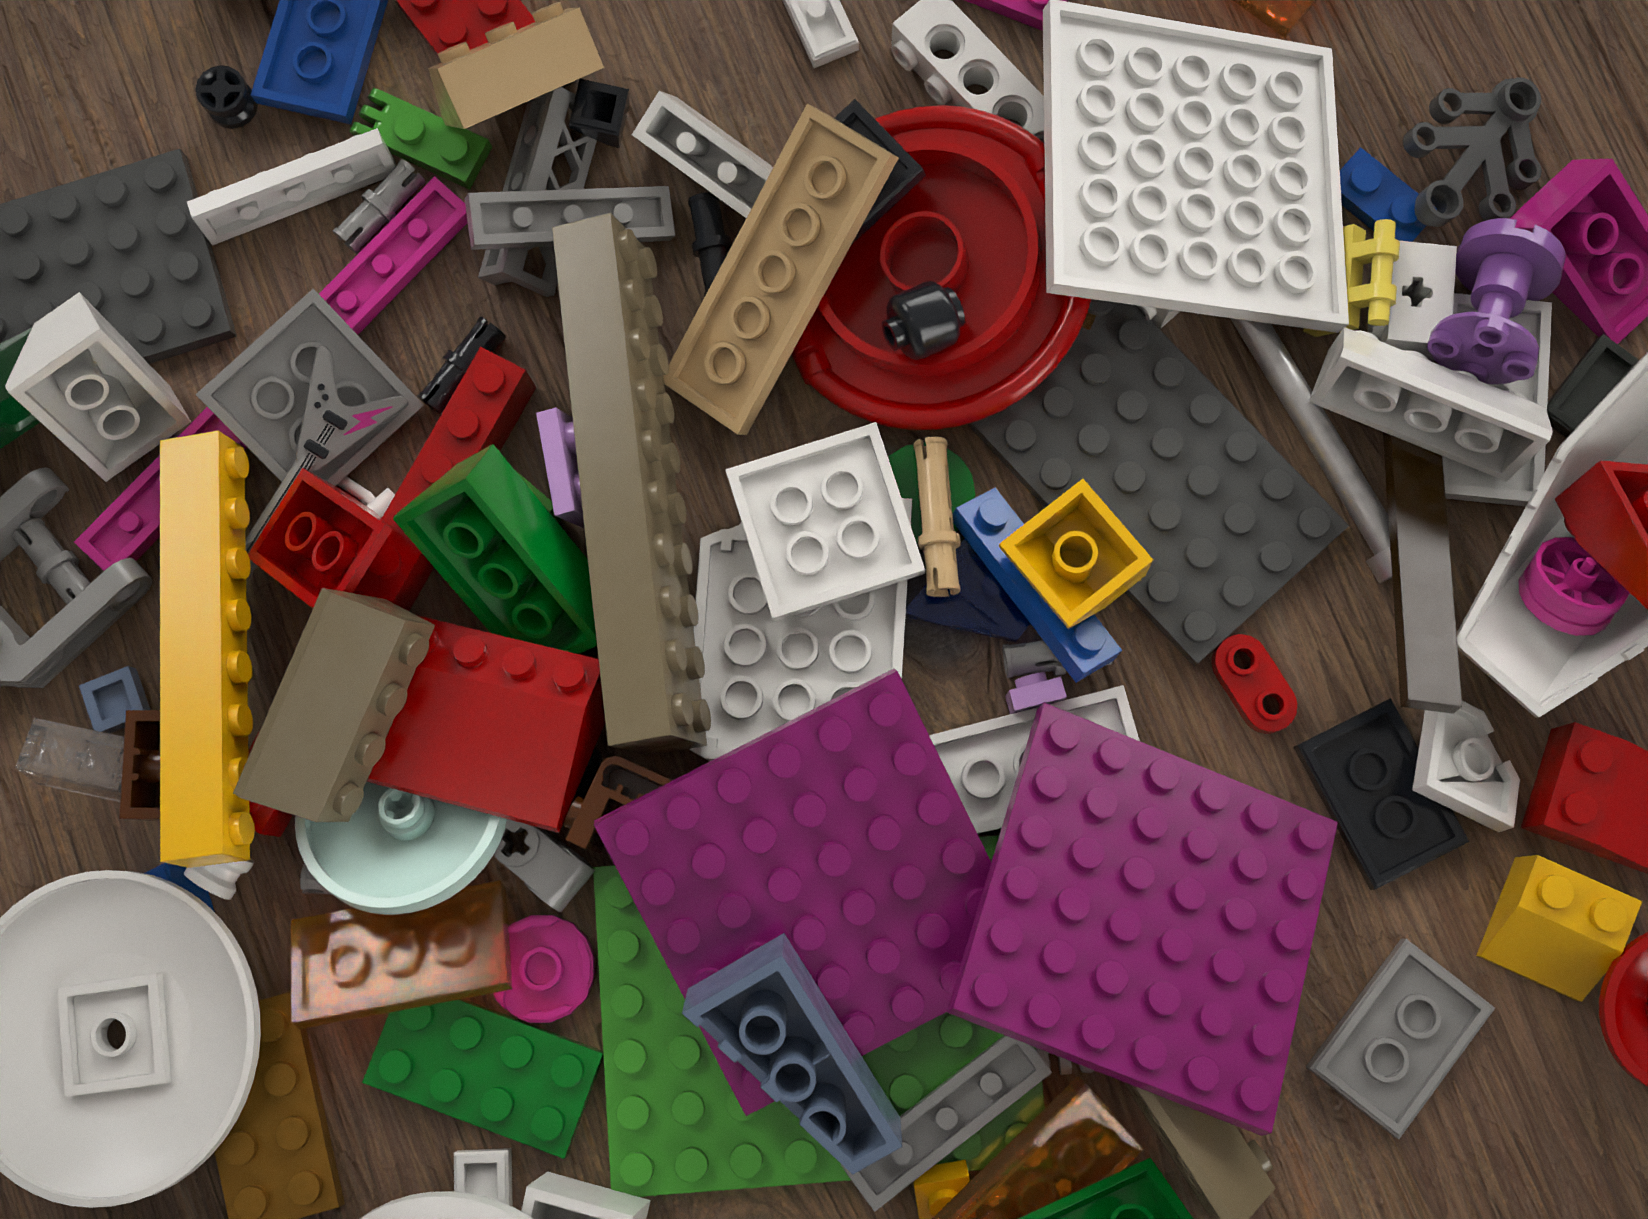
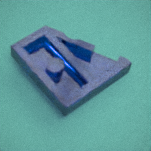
[906,539,1031,643]

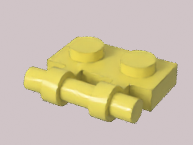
[1303,219,1400,337]

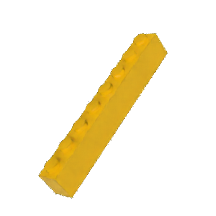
[160,430,255,868]

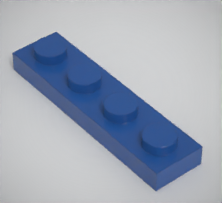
[952,487,1122,683]

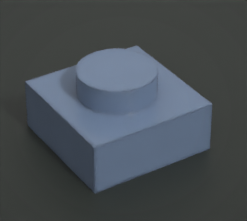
[79,666,150,736]

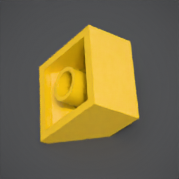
[999,479,1154,629]
[1476,855,1642,1002]

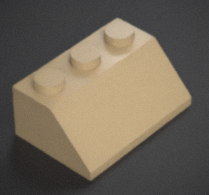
[428,2,604,129]

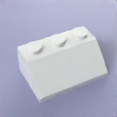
[5,292,191,482]

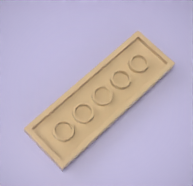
[663,104,899,435]

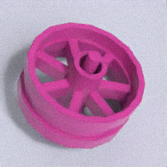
[1518,537,1630,636]

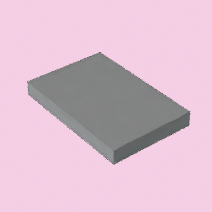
[1306,939,1495,1139]

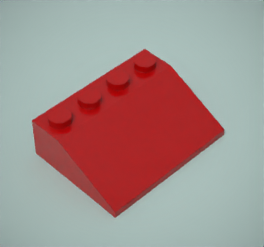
[367,615,605,833]

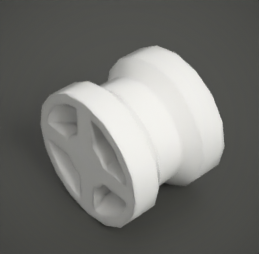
[184,858,254,900]

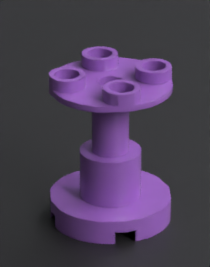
[1427,218,1566,384]

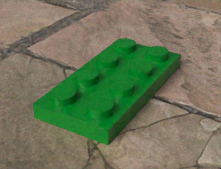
[362,978,604,1159]

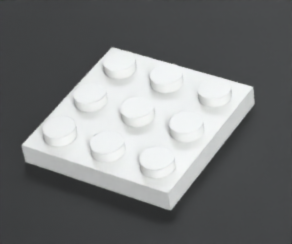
[725,422,925,622]

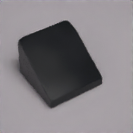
[569,78,629,148]

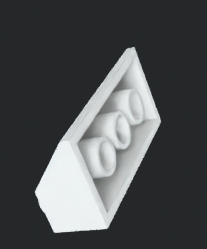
[1309,327,1553,482]

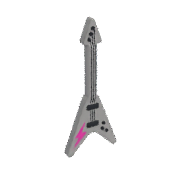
[245,346,407,572]

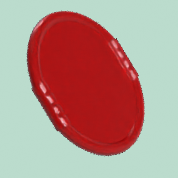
[791,105,1091,430]

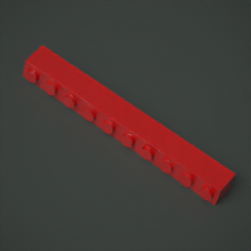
[248,346,536,837]

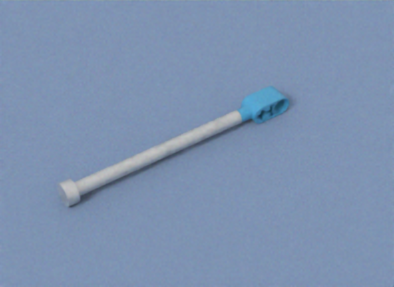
[1230,318,1392,584]

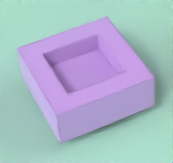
[1005,672,1067,714]

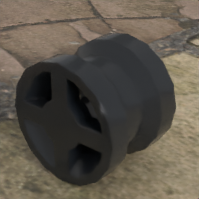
[195,65,258,129]

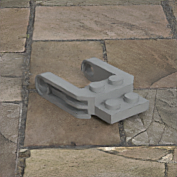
[0,468,152,688]

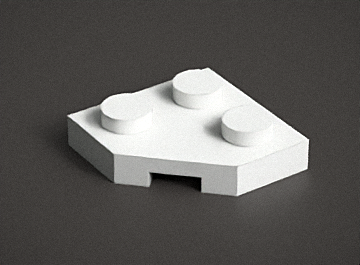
[1412,701,1520,832]

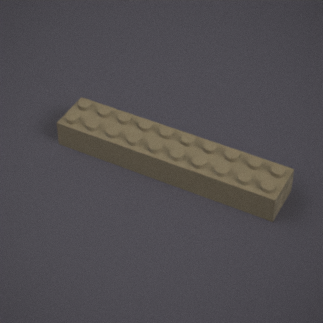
[552,213,711,756]

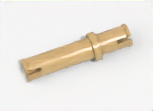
[913,437,961,597]

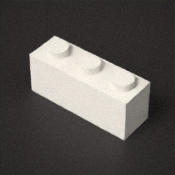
[632,91,773,218]

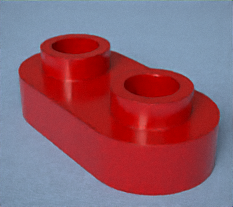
[1211,634,1297,734]

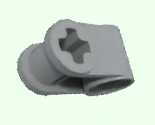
[494,819,595,912]

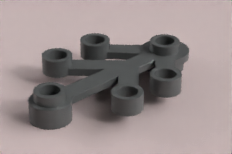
[1403,77,1542,227]

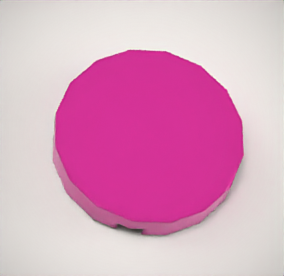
[488,915,596,1023]

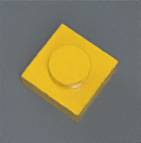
[913,1160,974,1219]

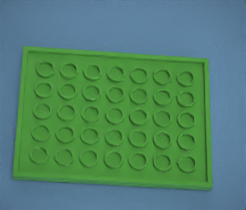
[593,835,1050,1197]

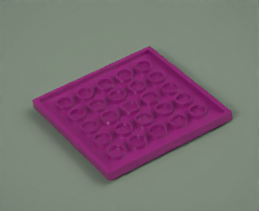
[594,668,991,1116]
[947,702,1338,1136]

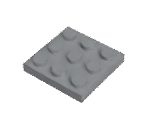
[195,289,424,486]

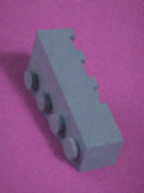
[682,933,902,1175]

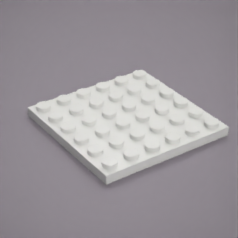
[1043,0,1349,333]

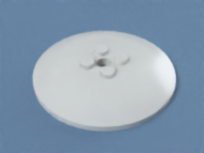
[0,870,261,1208]

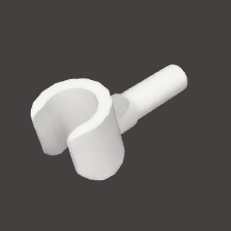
[337,476,395,518]

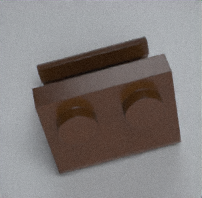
[564,756,673,853]

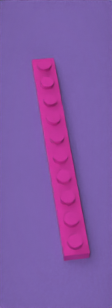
[74,176,468,571]

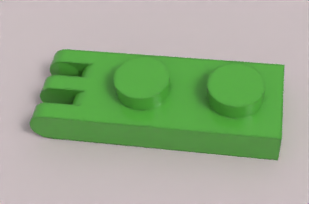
[349,88,492,190]

